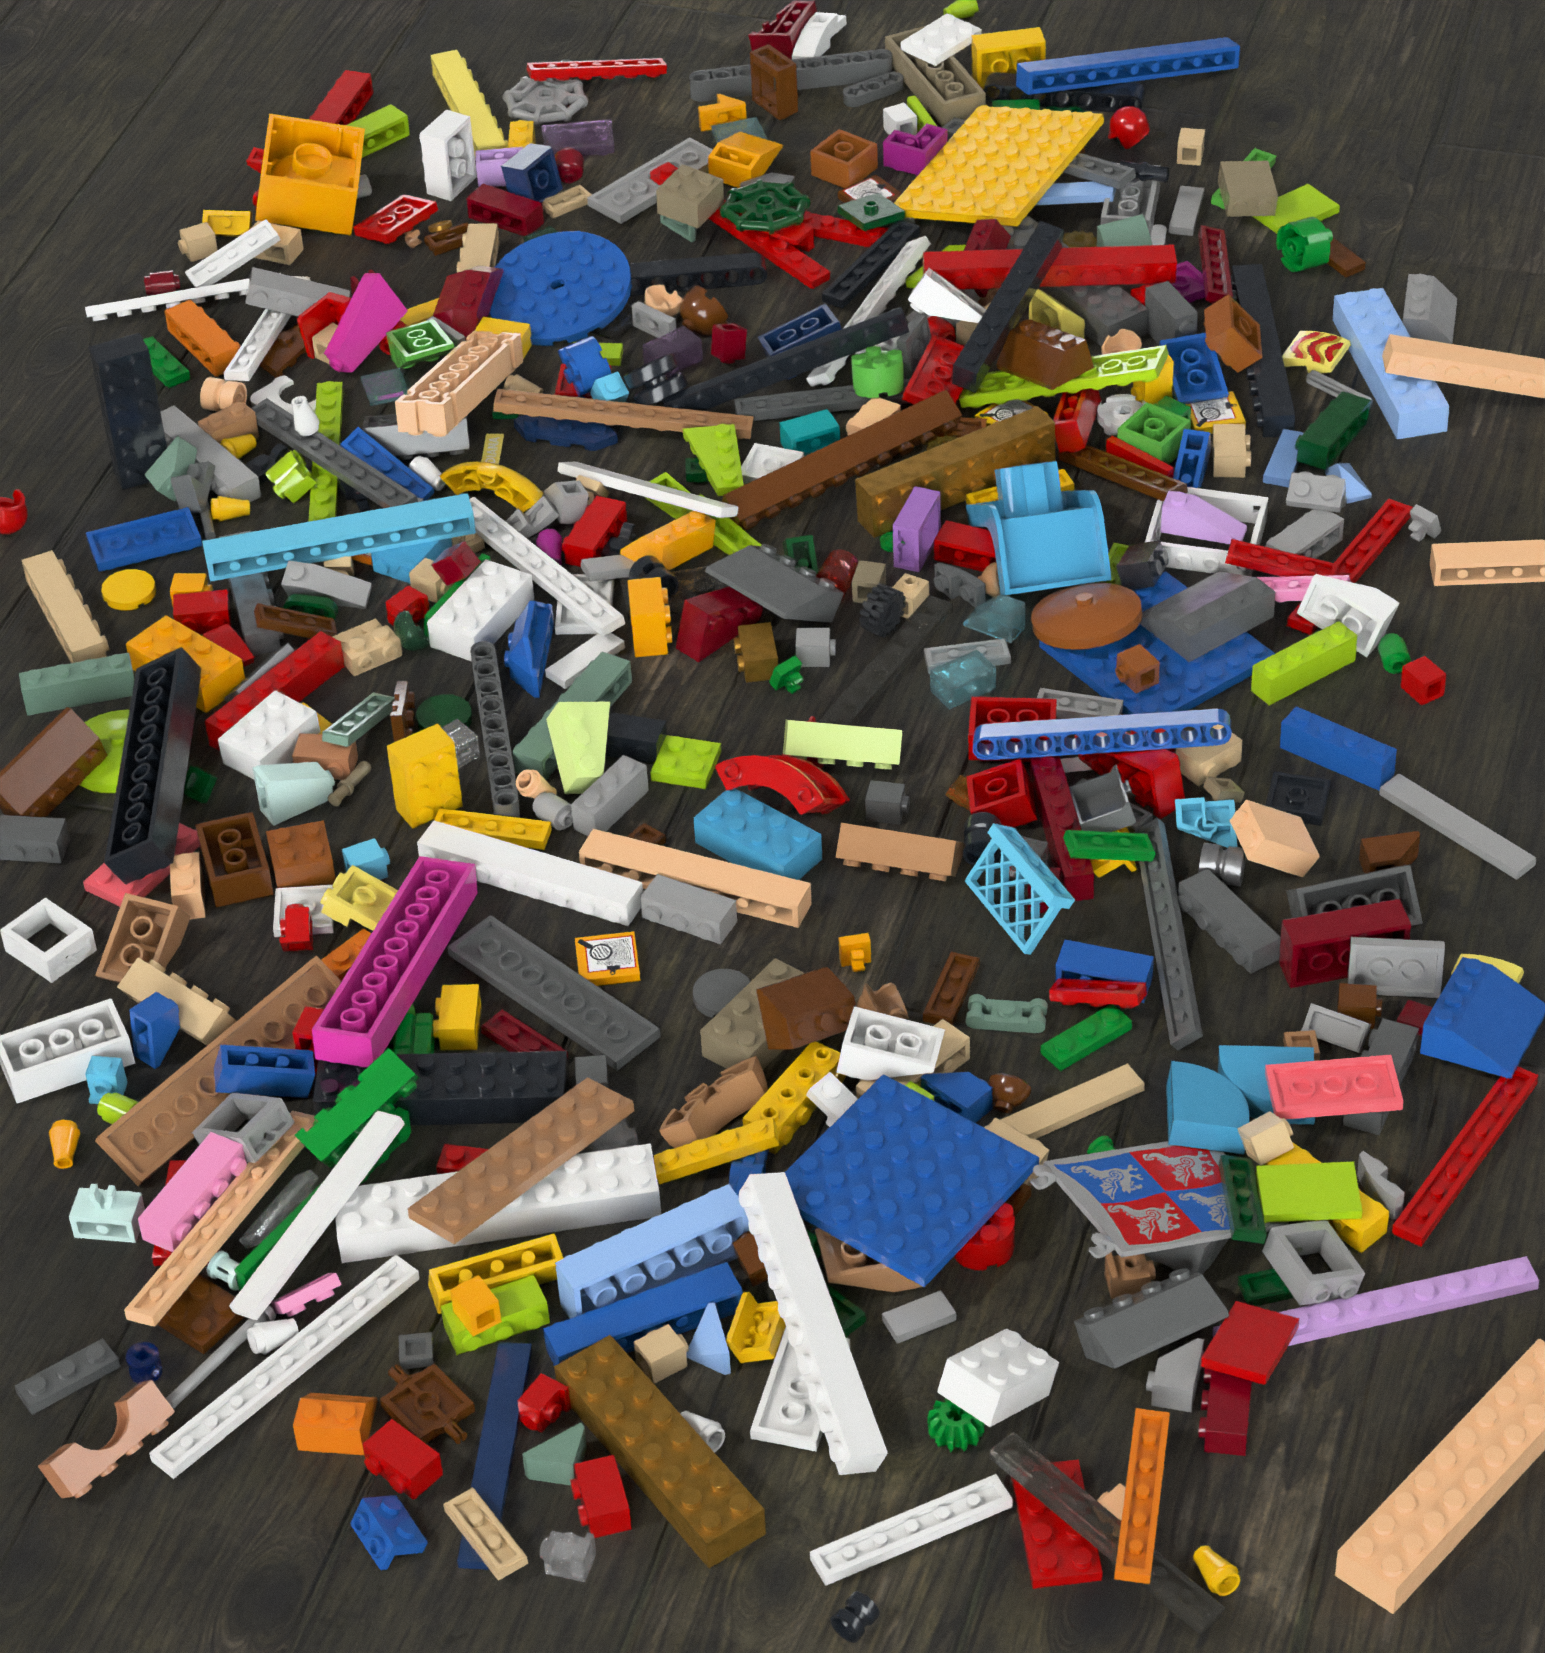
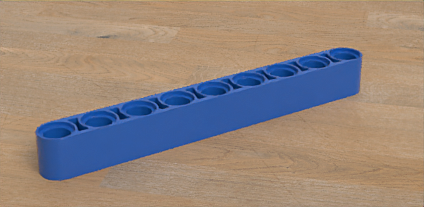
[972,709,1232,760]

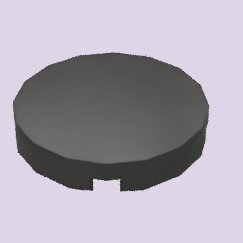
[693,969,751,1018]

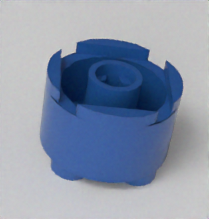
[558,336,612,396]

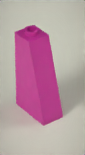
[324,273,408,373]

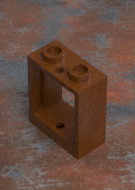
[750,44,798,120]

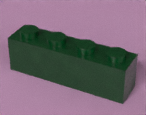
[1295,391,1371,470]

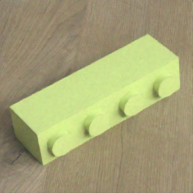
[783,720,902,769]

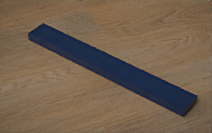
[457,1342,532,1570]

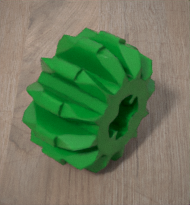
[927,1398,985,1453]

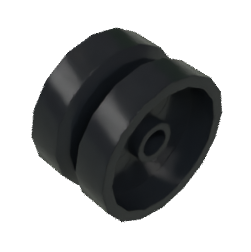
[623,352,689,405]

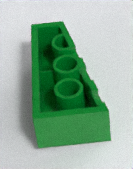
[294,1048,419,1169]

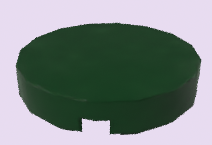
[416,694,472,737]

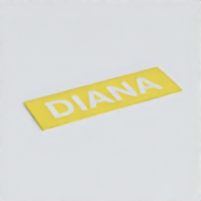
[481,434,504,464]

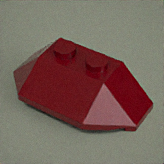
[433,266,504,341]

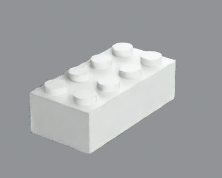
[427,559,534,661]
[0,999,135,1103]

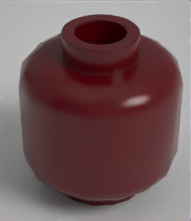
[554,147,584,184]

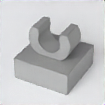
[1408,504,1441,542]

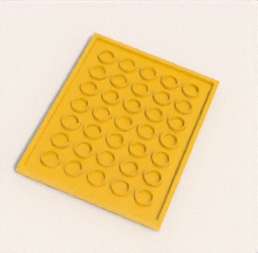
[894,105,1104,226]

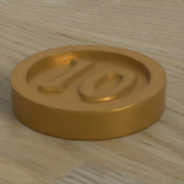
[428,220,452,232]

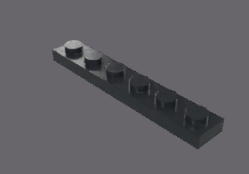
[822,220,920,308]

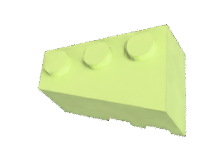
[546,702,610,794]

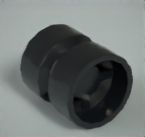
[629,555,679,602]
[963,812,1002,866]

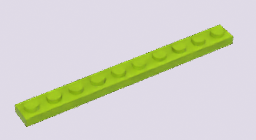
[309,381,343,522]

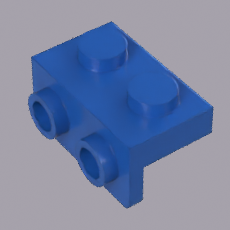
[351,1495,428,1570]

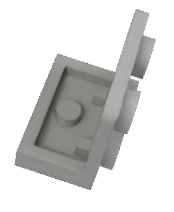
[1286,472,1347,513]

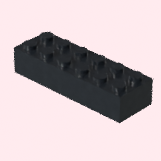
[89,333,167,490]

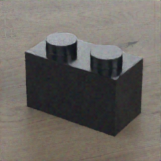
[1116,540,1169,590]
[605,712,667,764]

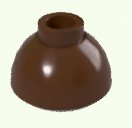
[988,1073,1032,1113]

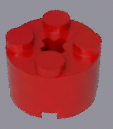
[954,1203,1015,1271]

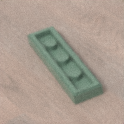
[322,692,395,747]

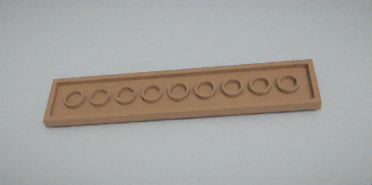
[95,955,342,1186]

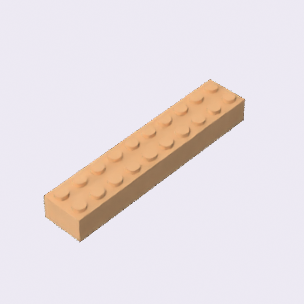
[1335,1338,1545,1614]

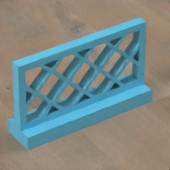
[965,823,1075,955]

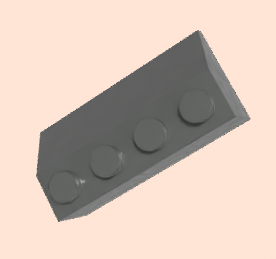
[1286,865,1423,926]
[1074,1268,1229,1369]

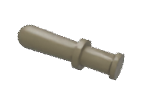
[328,761,371,806]

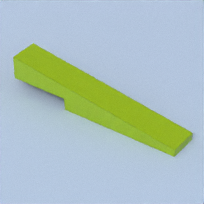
[645,472,761,555]

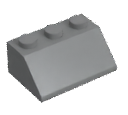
[1403,274,1457,344]

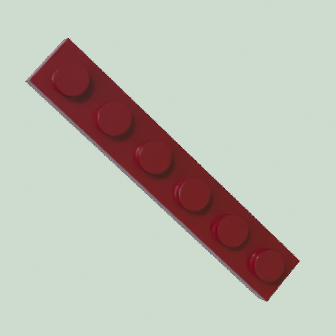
[1198,225,1233,304]

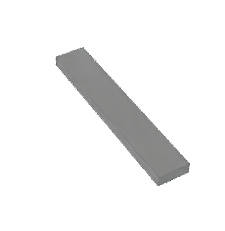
[1379,774,1536,880]

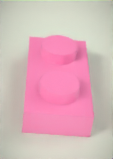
[271,1273,341,1317]

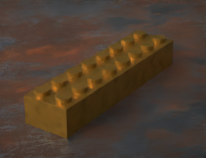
[855,406,1055,538]
[554,1335,766,1568]

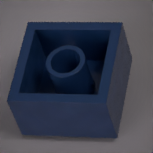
[501,143,563,203]

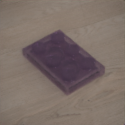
[541,119,615,156]

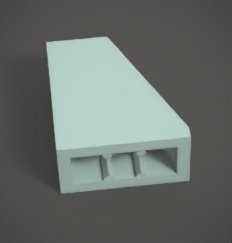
[253,762,335,826]

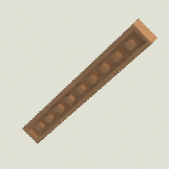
[493,389,753,439]

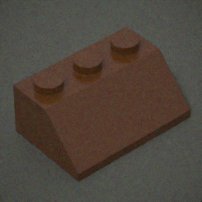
[756,967,856,1050]

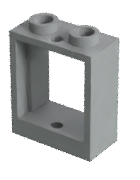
[192,1093,295,1163]
[1262,1220,1365,1306]

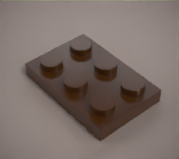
[157,1274,244,1354]

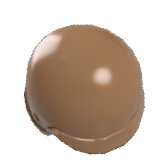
[856,983,909,1019]

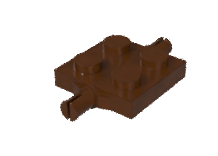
[380,1364,475,1444]

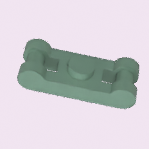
[966,994,1048,1033]

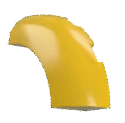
[439,462,543,512]

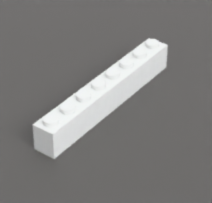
[417,820,643,926]

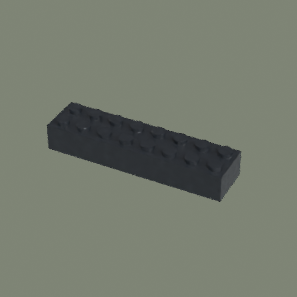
[313,1051,569,1125]

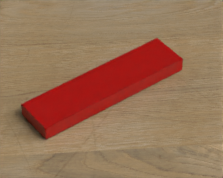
[1225,539,1339,577]

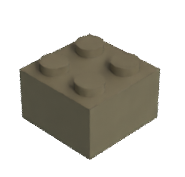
[656,164,724,229]

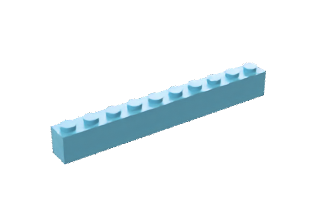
[202,493,476,582]

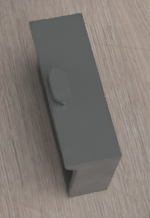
[1069,765,1136,832]

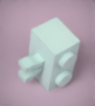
[69,1184,145,1243]

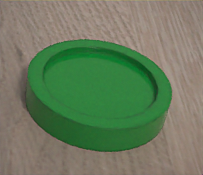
[880,531,905,552]

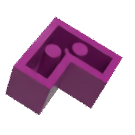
[883,124,948,176]

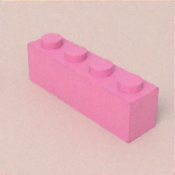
[138,1132,247,1252]

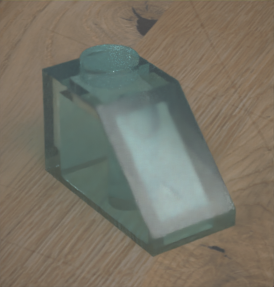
[963,594,1025,643]

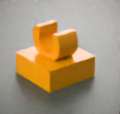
[839,933,871,972]

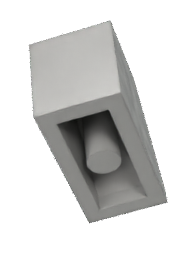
[1146,1338,1204,1413]

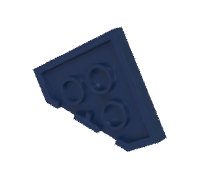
[514,395,618,451]

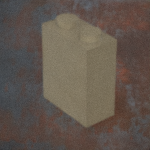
[1218,161,1278,217]

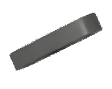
[843,72,904,107]

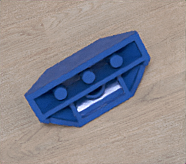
[504,601,554,698]

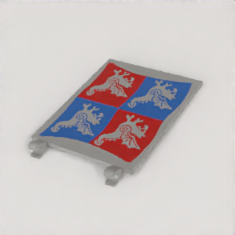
[1030,1141,1289,1258]

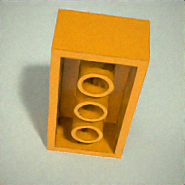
[126,615,245,713]

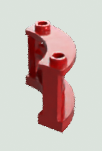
[715,755,850,815]

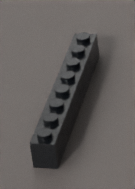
[952,221,1063,393]

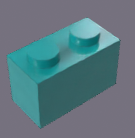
[779,409,840,457]

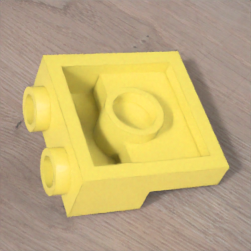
[320,865,398,931]

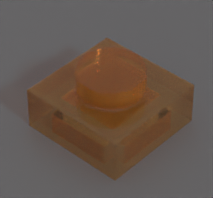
[946,775,970,811]

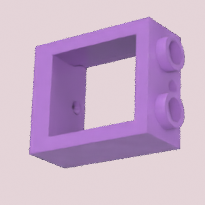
[893,486,941,572]

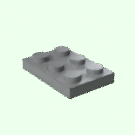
[1347,937,1445,998]

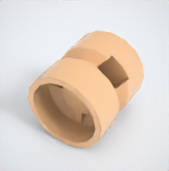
[200,377,247,412]

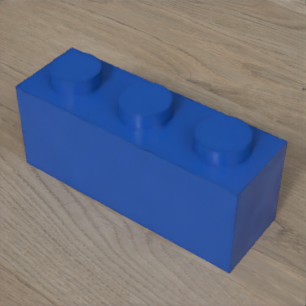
[1055,940,1154,1003]
[214,1045,315,1098]

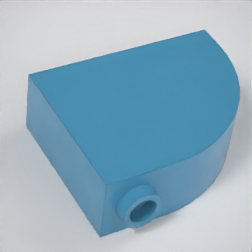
[1218,1045,1315,1124]
[1166,1061,1249,1154]

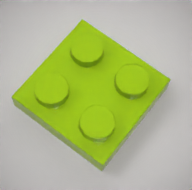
[650,735,721,789]

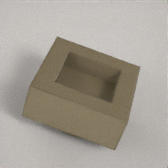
[1203,777,1245,803]

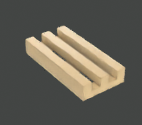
[542,185,592,218]

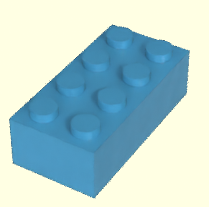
[694,788,822,880]

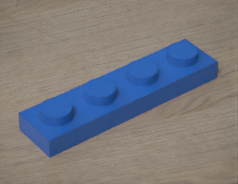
[340,427,434,501]

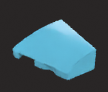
[1175,797,1238,848]

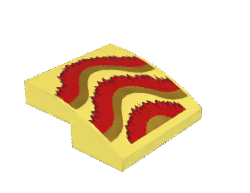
[1282,331,1351,373]

